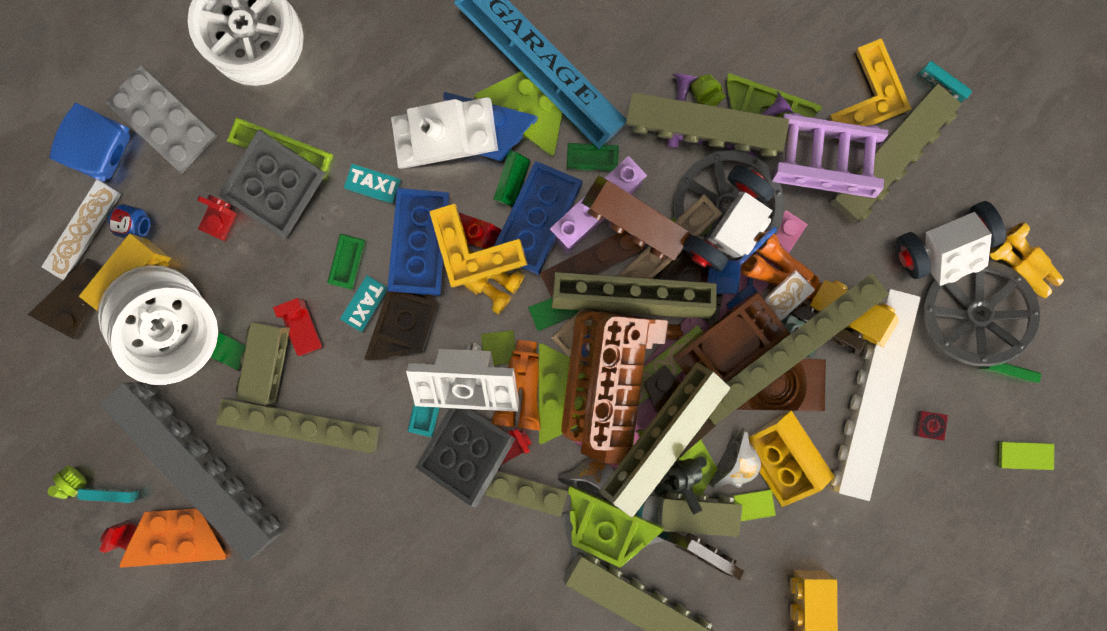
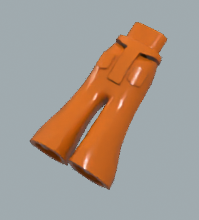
[741,230,823,301]
[491,340,541,430]

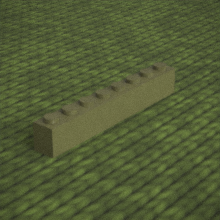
[709,273,890,425]

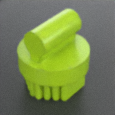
[691,74,726,106]
[47,465,87,499]

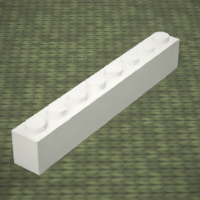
[831,289,921,501]

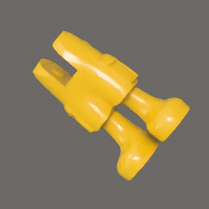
[989,221,1064,298]
[463,249,525,315]

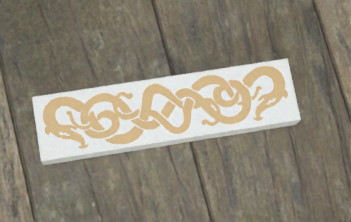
[42,179,122,280]
[764,269,815,321]

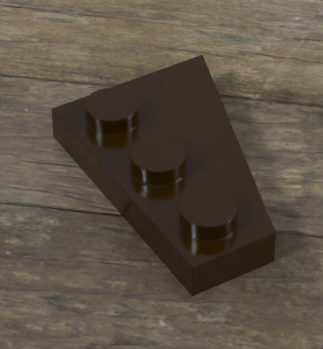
[27,258,103,339]
[643,365,716,460]
[657,531,744,580]

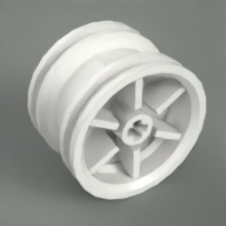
[188,0,304,86]
[97,265,218,385]

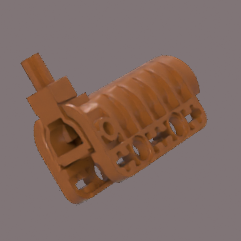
[561,310,683,464]

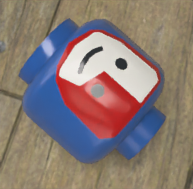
[108,204,150,239]

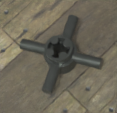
[654,457,707,515]

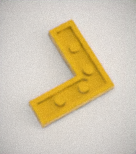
[828,38,912,140]
[429,204,528,287]

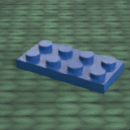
[494,161,583,275]
[387,188,449,295]

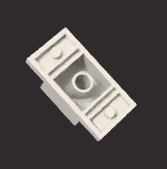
[391,97,498,169]
[406,343,520,412]

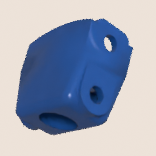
[49,103,130,182]

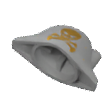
[710,428,761,488]
[558,458,614,502]

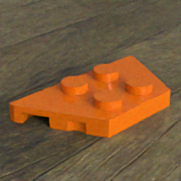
[120,508,226,568]

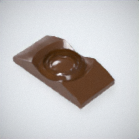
[673,292,791,383]
[734,358,826,411]

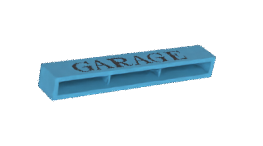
[454,0,627,149]

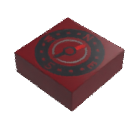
[916,411,948,441]

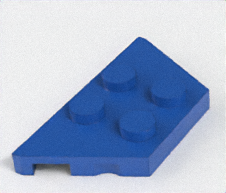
[443,92,538,161]

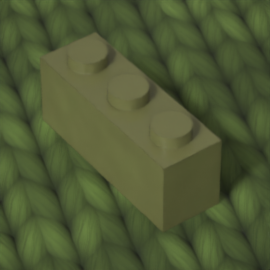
[236,321,290,406]
[485,469,568,517]
[656,491,742,537]

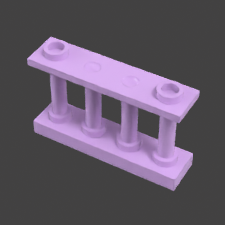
[772,113,888,198]
[550,156,647,254]

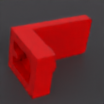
[197,194,237,241]
[459,213,502,250]
[273,298,322,356]
[501,428,531,465]
[99,520,138,553]

